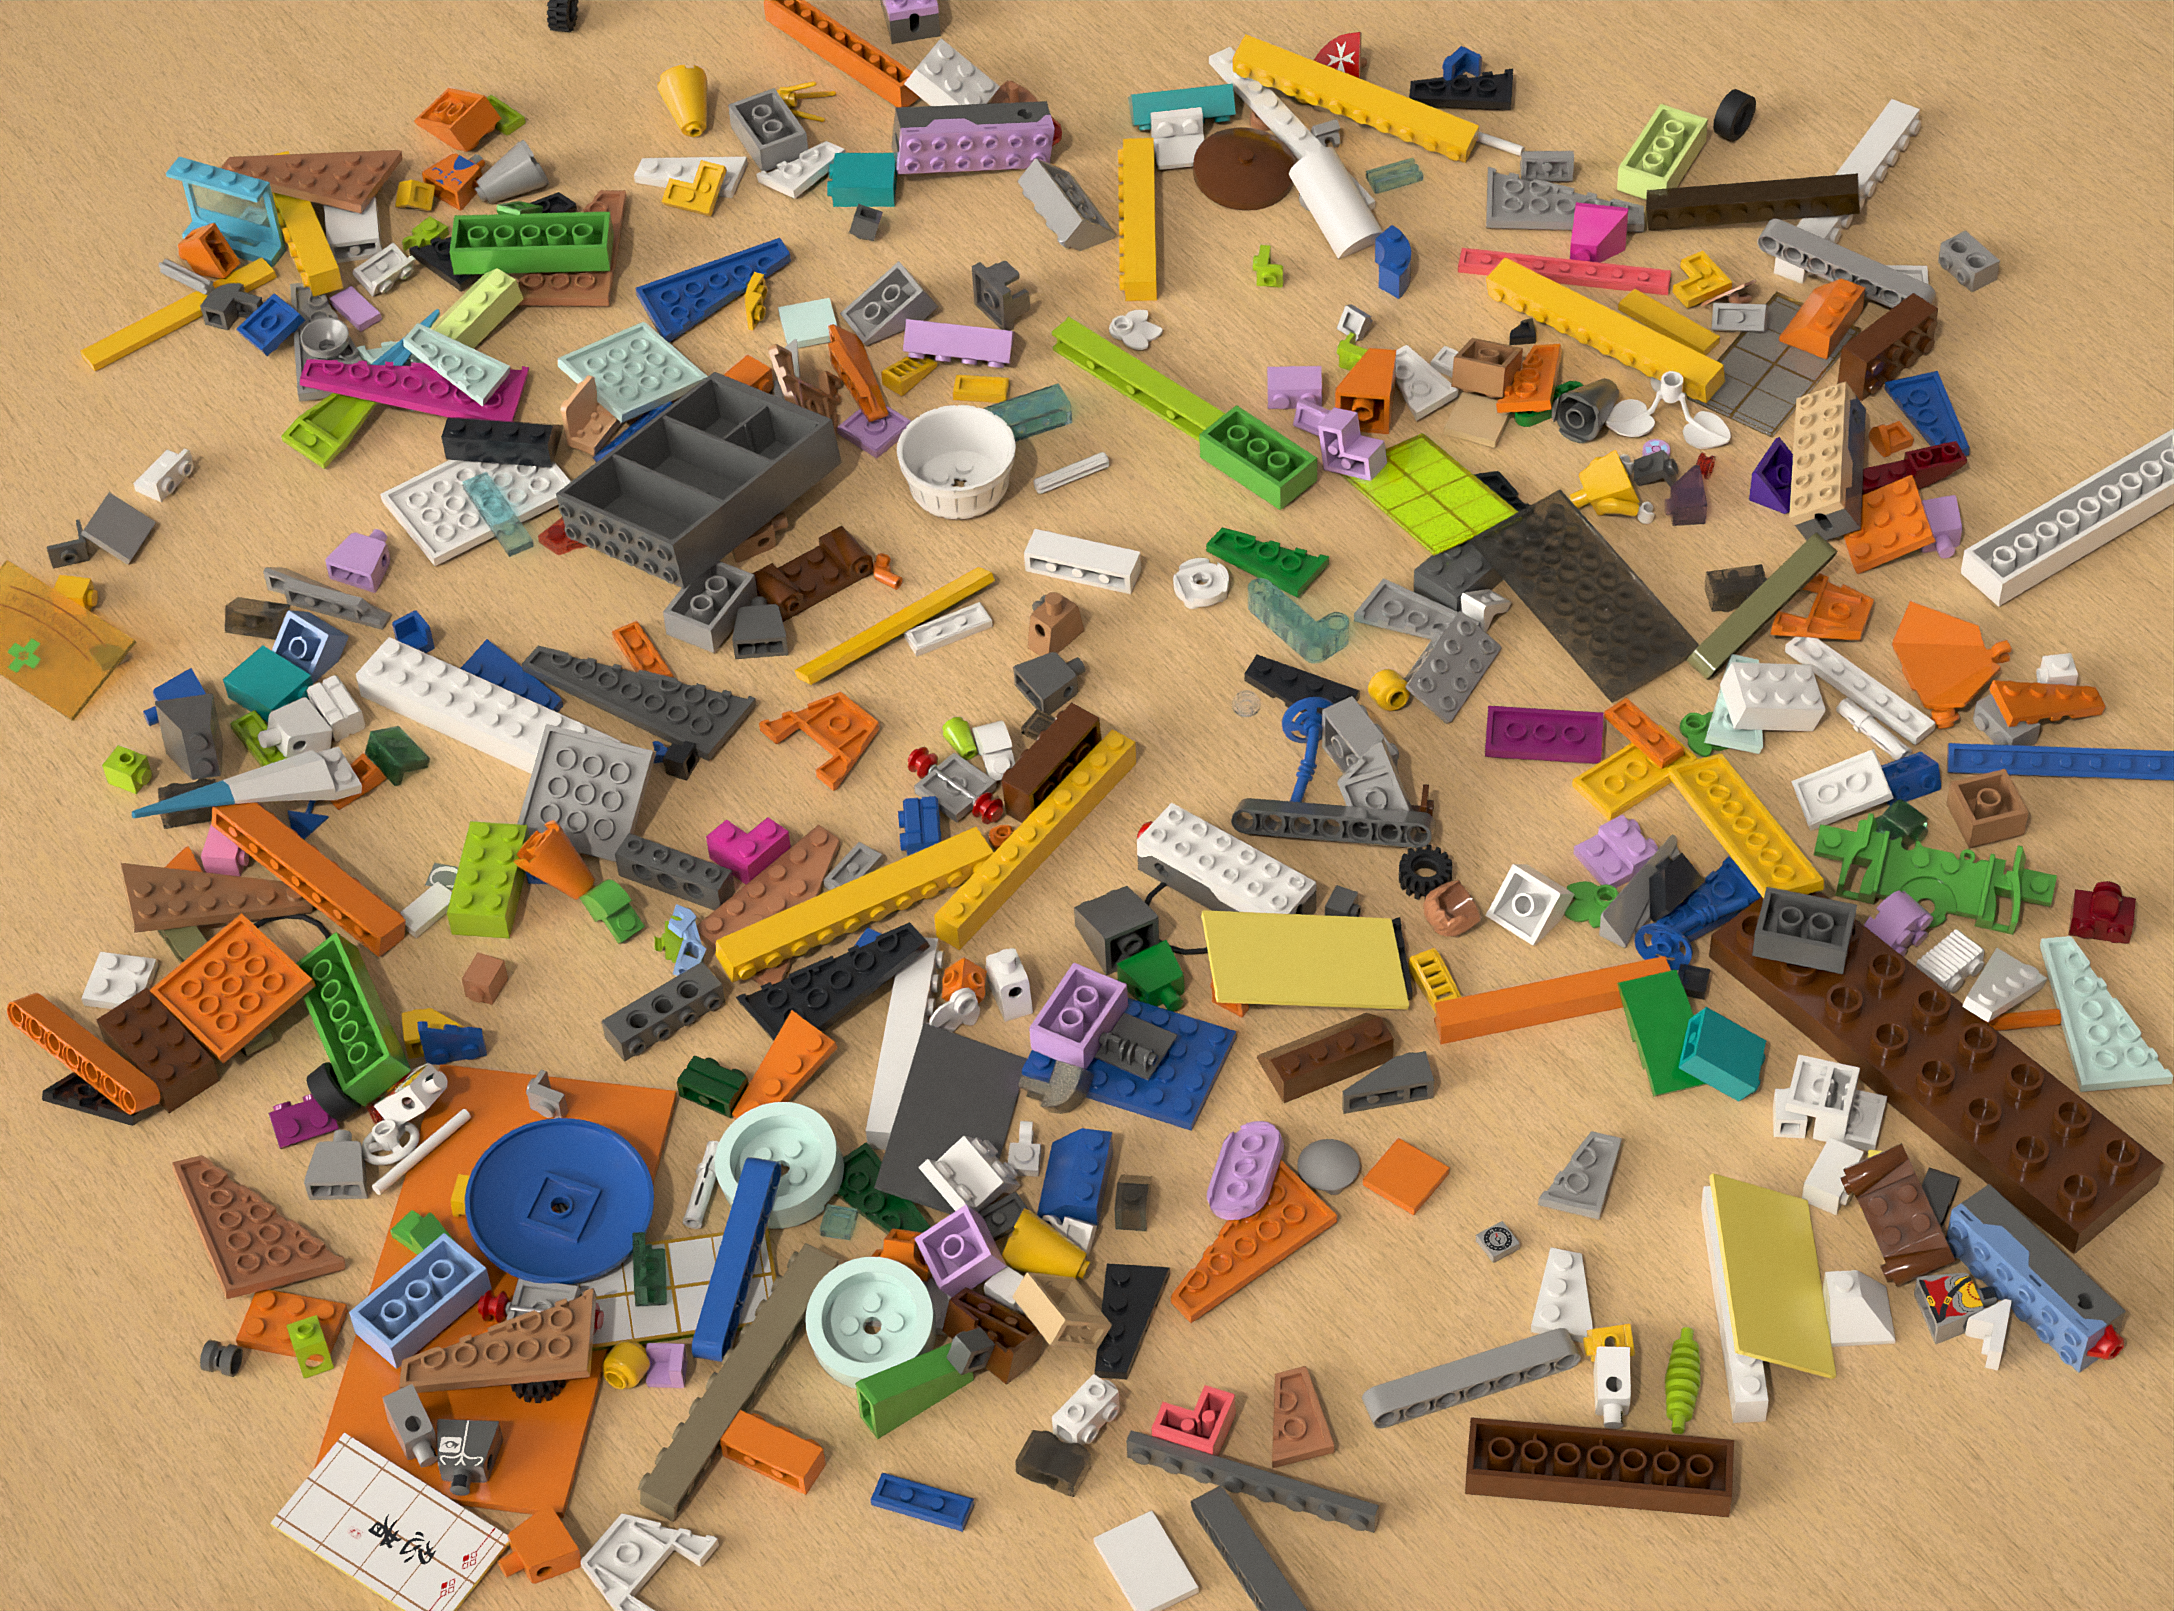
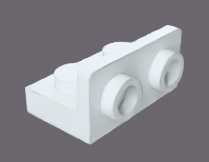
[133,449,195,502]

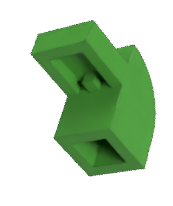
[579,879,645,944]

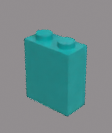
[827,153,898,207]
[223,645,313,723]
[1678,1007,1766,1102]

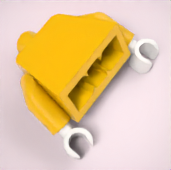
[1569,450,1655,524]

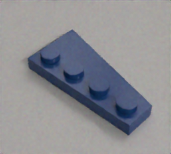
[1885,371,1970,456]
[460,639,563,713]
[1651,856,1762,947]

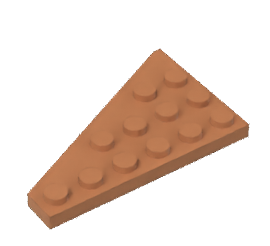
[221,150,403,214]
[518,190,627,306]
[697,825,840,986]

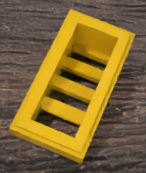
[881,356,937,396]
[1409,948,1461,1013]

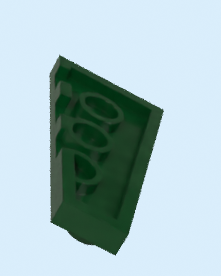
[835,1142,931,1235]

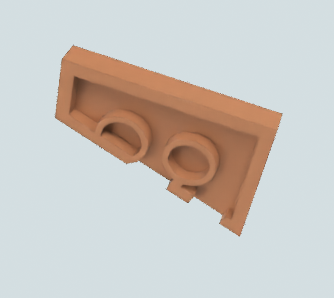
[1272,1366,1334,1468]

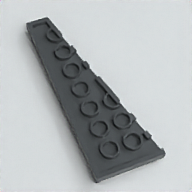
[522,645,756,761]

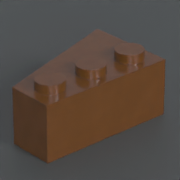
[942,1287,1044,1385]

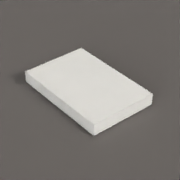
[1791,749,1894,831]
[1094,1511,1199,1611]

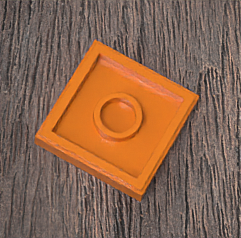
[1363,1138,1450,1215]

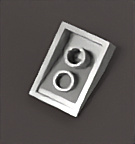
[840,261,938,346]

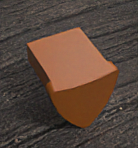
[1869,421,1914,457]

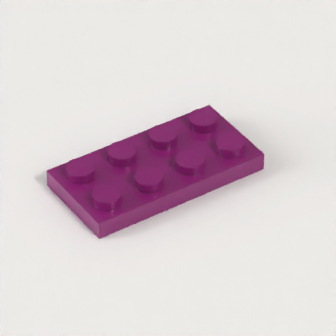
[1485,706,1604,764]

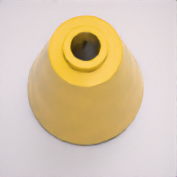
[657,65,707,137]
[1002,1208,1090,1280]

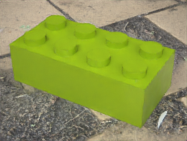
[447,821,530,939]

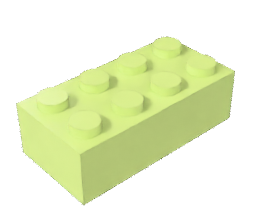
[1617,104,1708,200]

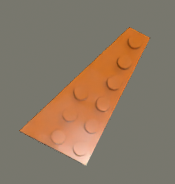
[1171,1160,1337,1323]

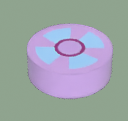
[1642,439,1670,457]

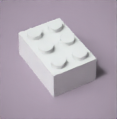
[904,38,1000,106]
[1720,662,1826,731]

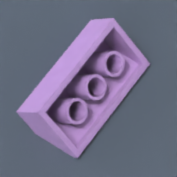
[903,319,1015,368]

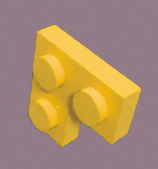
[661,160,727,217]
[1672,250,1732,308]

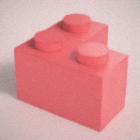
[1151,1385,1236,1456]

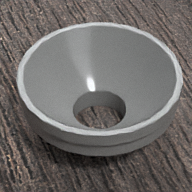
[300,318,349,359]

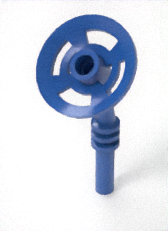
[1282,697,1334,802]
[1634,896,1749,971]

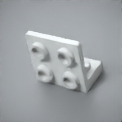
[1151,107,1204,170]

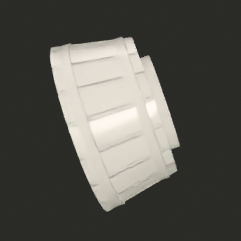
[897,405,1016,520]

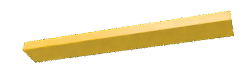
[80,257,276,371]
[795,567,995,685]

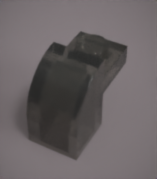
[1018,1060,1094,1114]

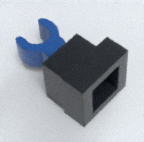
[653,741,699,781]

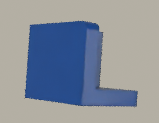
[392,610,435,653]

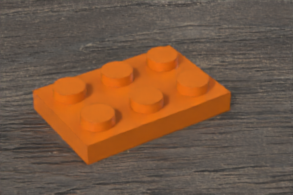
[236,1289,348,1362]

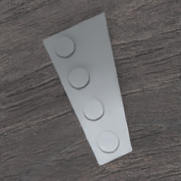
[1354,578,1480,640]

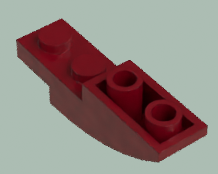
[1862,441,1967,495]

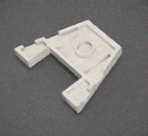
[580,1513,719,1611]

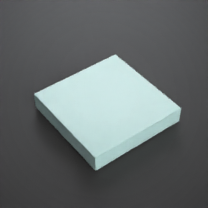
[778,298,837,348]

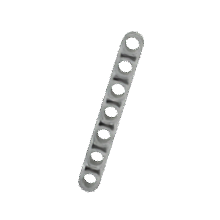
[1757,219,1936,308]
[1362,1328,1581,1428]

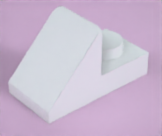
[1461,589,1512,632]
[1965,1299,2012,1370]

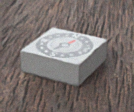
[1476,1221,1520,1263]

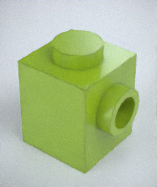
[102,745,152,794]

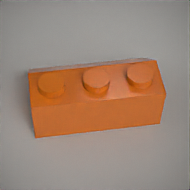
[1779,278,1866,360]

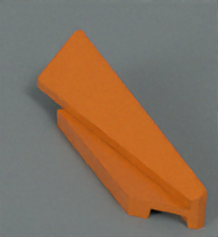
[828,324,889,422]

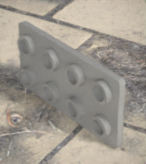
[1404,611,1501,724]

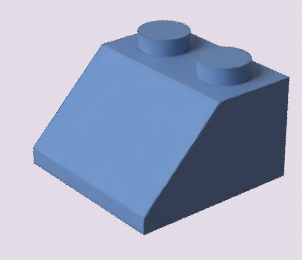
[272,610,349,684]

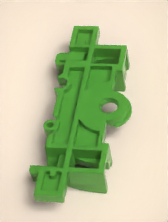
[1813,813,2057,935]

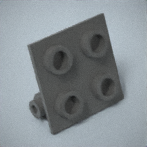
[1095,1013,1177,1081]

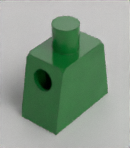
[1117,940,1185,1012]

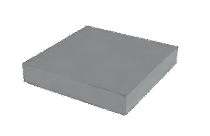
[81,492,156,565]

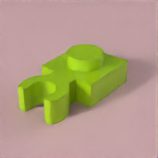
[402,216,449,251]

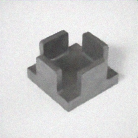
[972,260,1030,331]

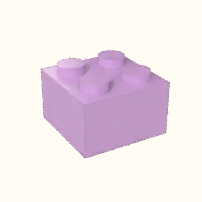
[914,1204,1007,1298]

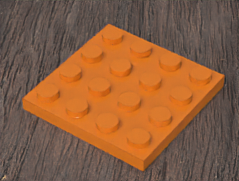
[149,913,316,1064]

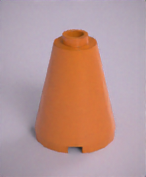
[514,820,595,900]

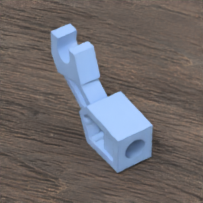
[668,904,706,976]

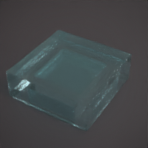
[819,1204,858,1240]

